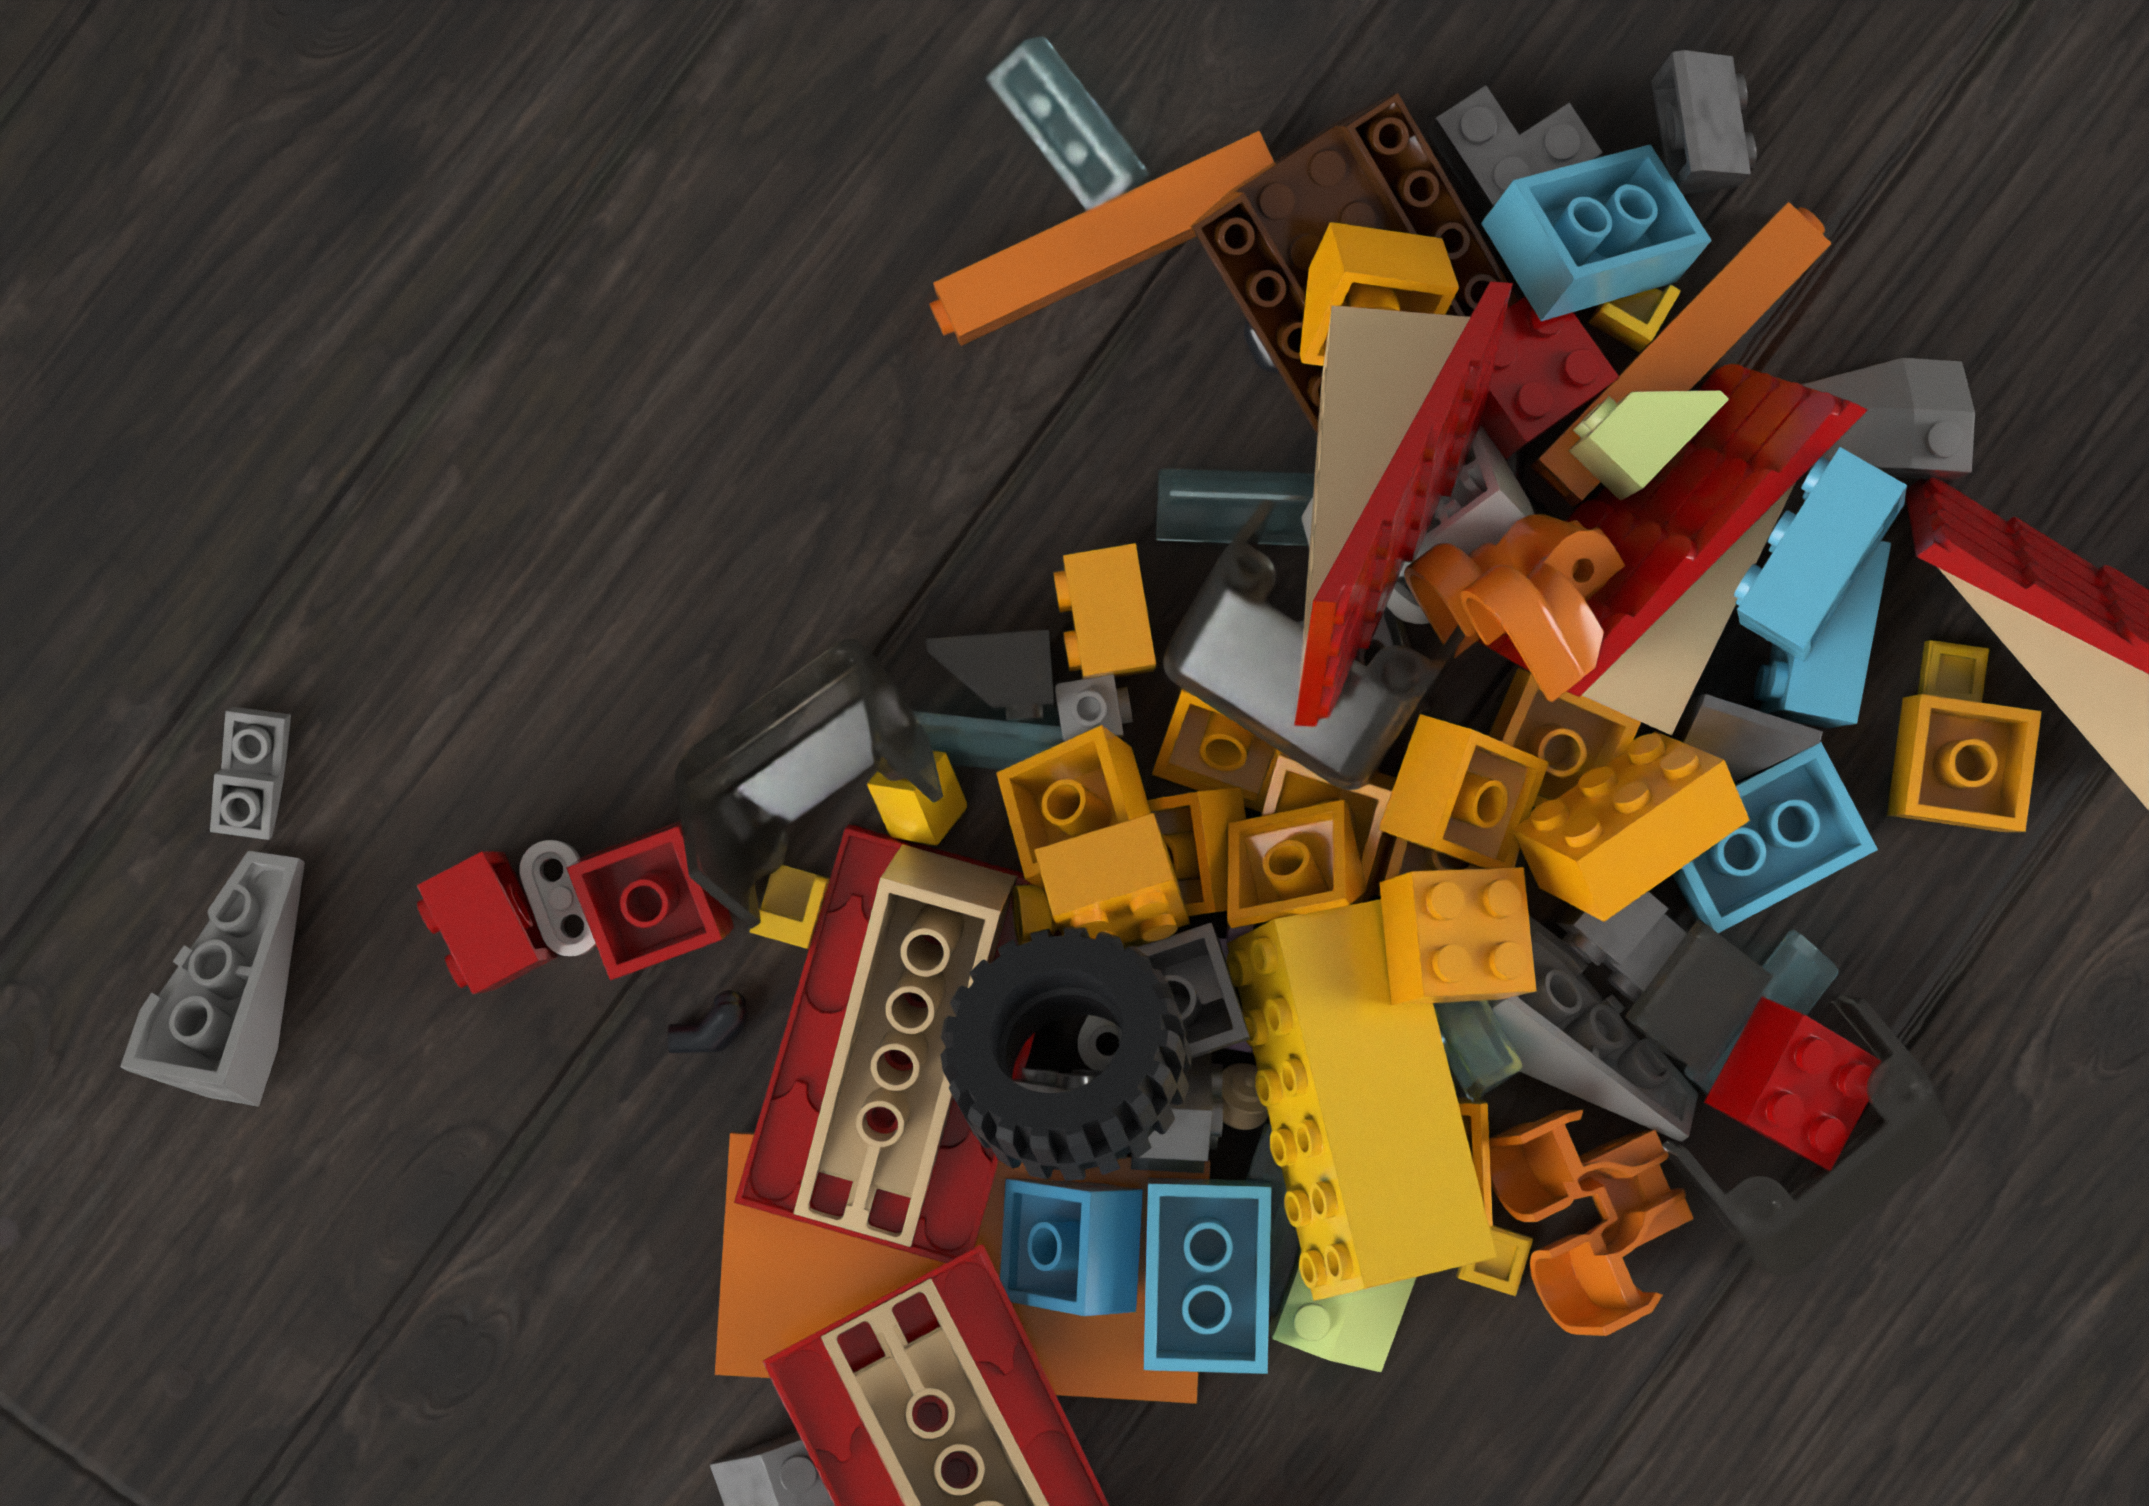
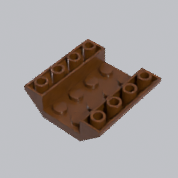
[1191,93,1519,432]

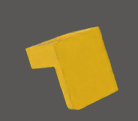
[1588,284,1681,352]
[867,746,967,845]
[749,864,830,949]

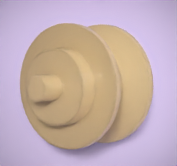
[1221,1063,1268,1130]

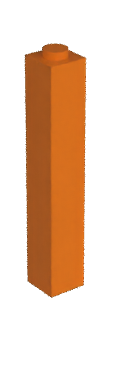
[929,131,1274,346]
[1530,202,1832,507]

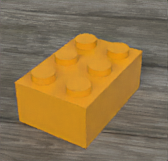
[1512,731,1750,922]

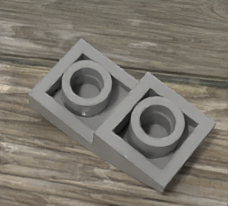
[210,707,291,840]

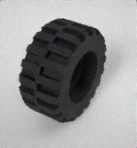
[940,927,1191,1181]

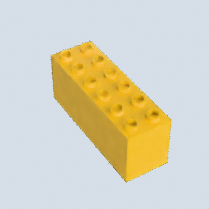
[1226,899,1497,1301]

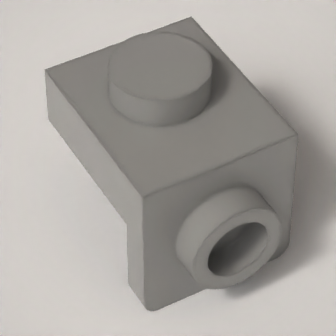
[1055,675,1133,742]

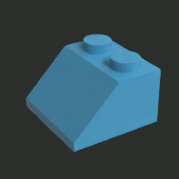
[1000,1178,1143,1316]

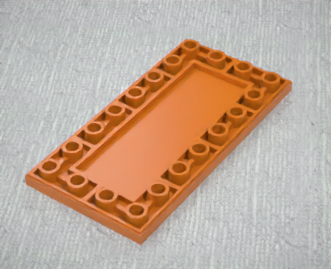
[715,1131,1210,1404]

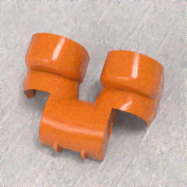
[1404,514,1625,702]
[1489,1110,1694,1336]

